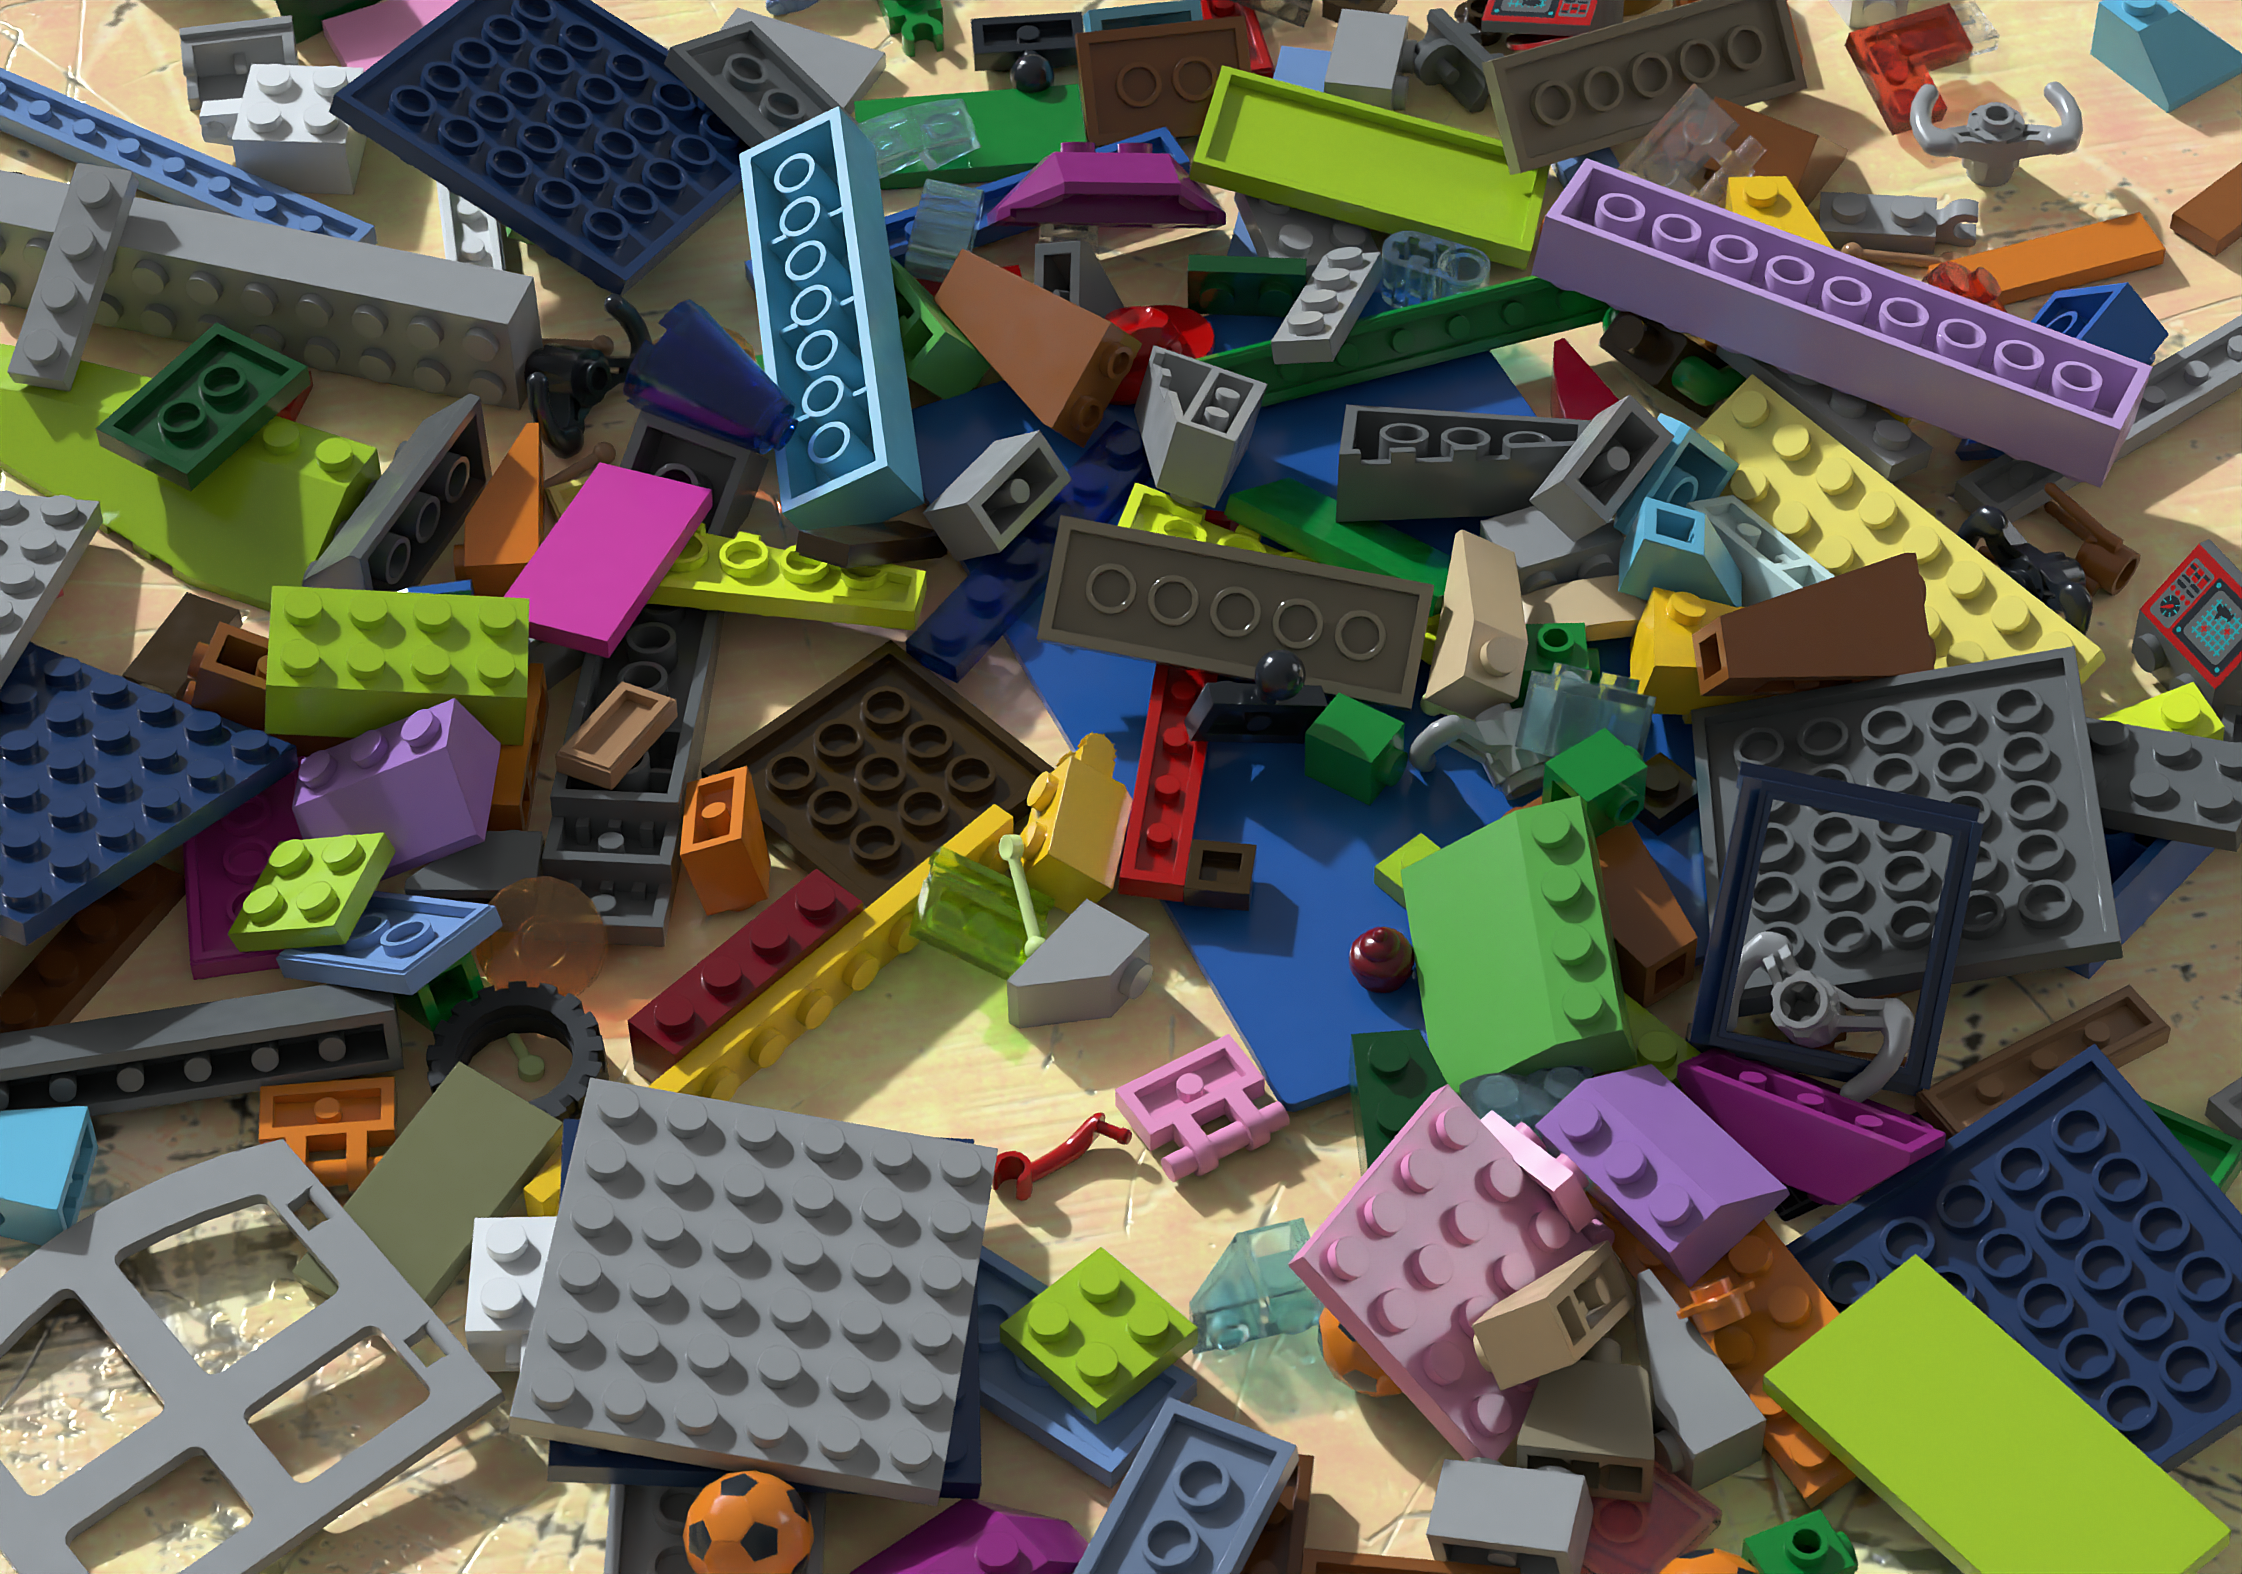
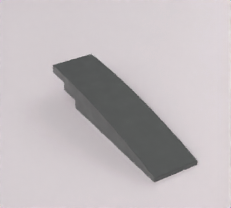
[533,604,725,947]

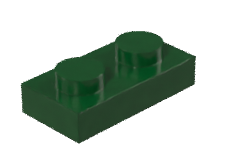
[1187,254,1307,317]

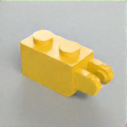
[1020,732,1133,915]

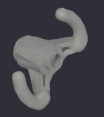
[1910,81,2083,187]
[1409,671,1585,800]
[1726,931,1915,1103]

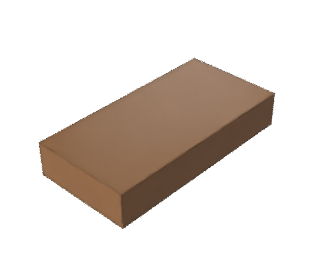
[555,682,678,790]

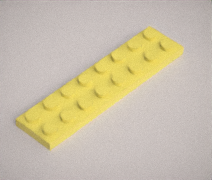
[1696,374,2106,685]

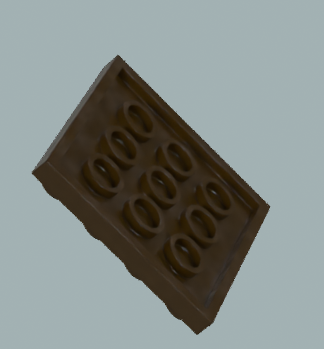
[701,640,1055,910]

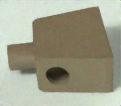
[1516,1337,1655,1503]

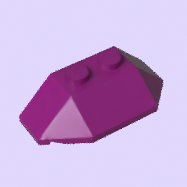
[987,142,1226,229]
[1676,1047,1946,1206]
[849,1499,1089,1574]

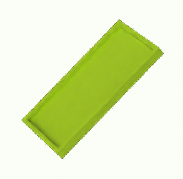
[1189,65,1551,270]
[1762,1254,2232,1574]

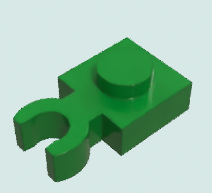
[877,0,944,58]

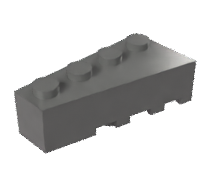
[1336,405,1591,522]

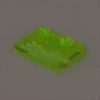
[908,846,1055,980]

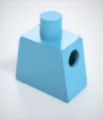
[0,1106,98,1246]

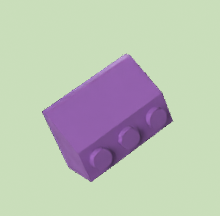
[292,698,501,881]
[1535,1064,1790,1288]

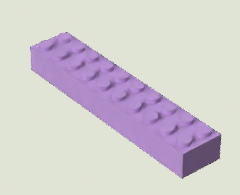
[1531,158,2153,488]

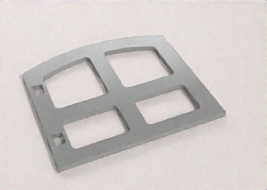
[0,1139,505,1574]

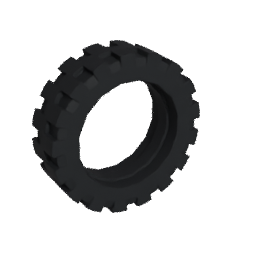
[426,981,609,1122]

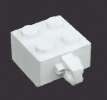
[199,64,367,195]
[465,1216,557,1372]

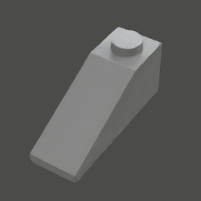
[1634,1269,1766,1495]

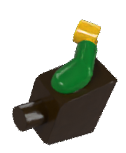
[1598,307,1747,418]

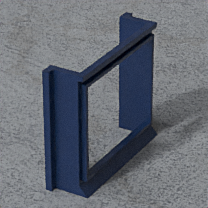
[1685,761,1984,1096]

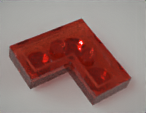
[1844,3,1974,136]

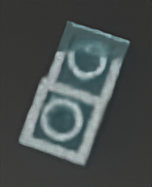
[856,98,981,179]

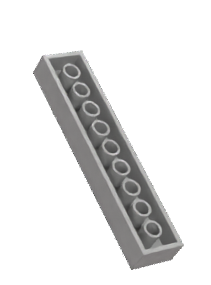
[0,170,543,410]

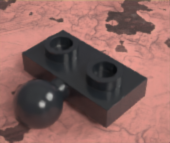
[971,12,1084,93]
[1184,649,1328,744]

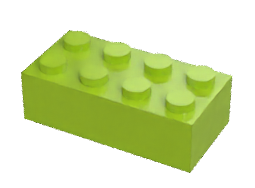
[265,586,529,746]

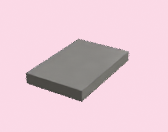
[719,8,886,115]

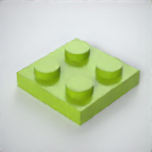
[228,833,396,952]
[999,1247,1198,1425]

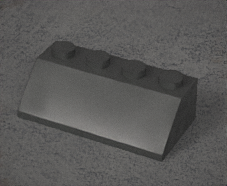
[302,394,492,592]

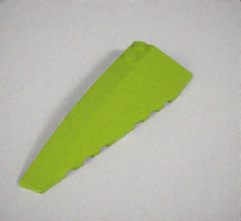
[0,343,382,612]

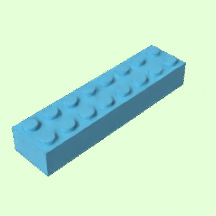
[739,106,925,530]

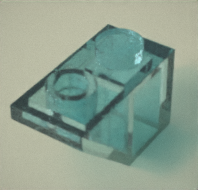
[1189,1218,1325,1354]

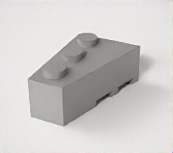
[1134,345,1268,508]

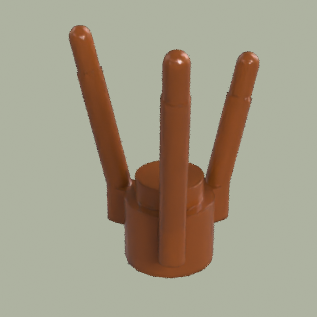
[1978,482,2140,597]

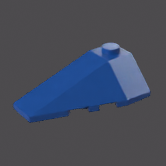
[1955,282,2169,461]

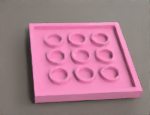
[1288,1084,1630,1461]

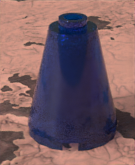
[623,299,798,455]

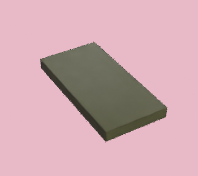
[292,1061,563,1309]

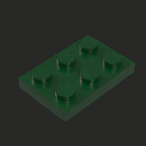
[95,322,311,491]

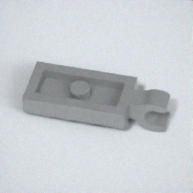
[1819,192,1979,254]

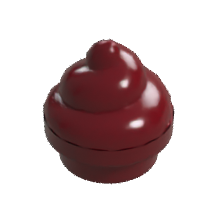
[1349,926,1415,993]

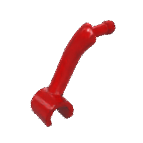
[992,1112,1132,1201]

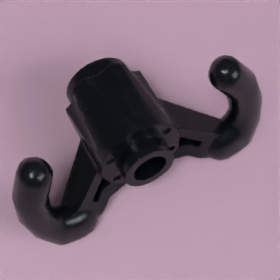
[524,293,656,459]
[1956,505,2093,636]

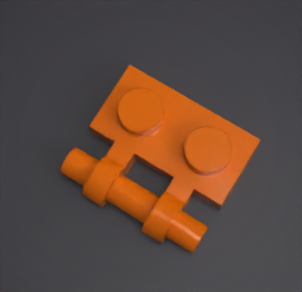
[258,1076,398,1192]

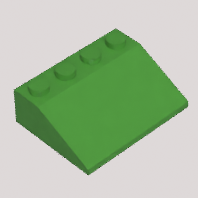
[1400,796,1637,1103]

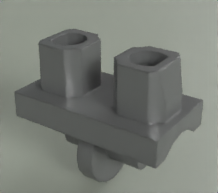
[1413,8,1504,112]

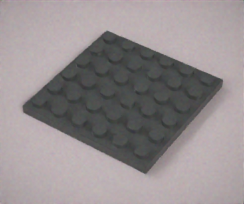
[1691,646,2123,1017]

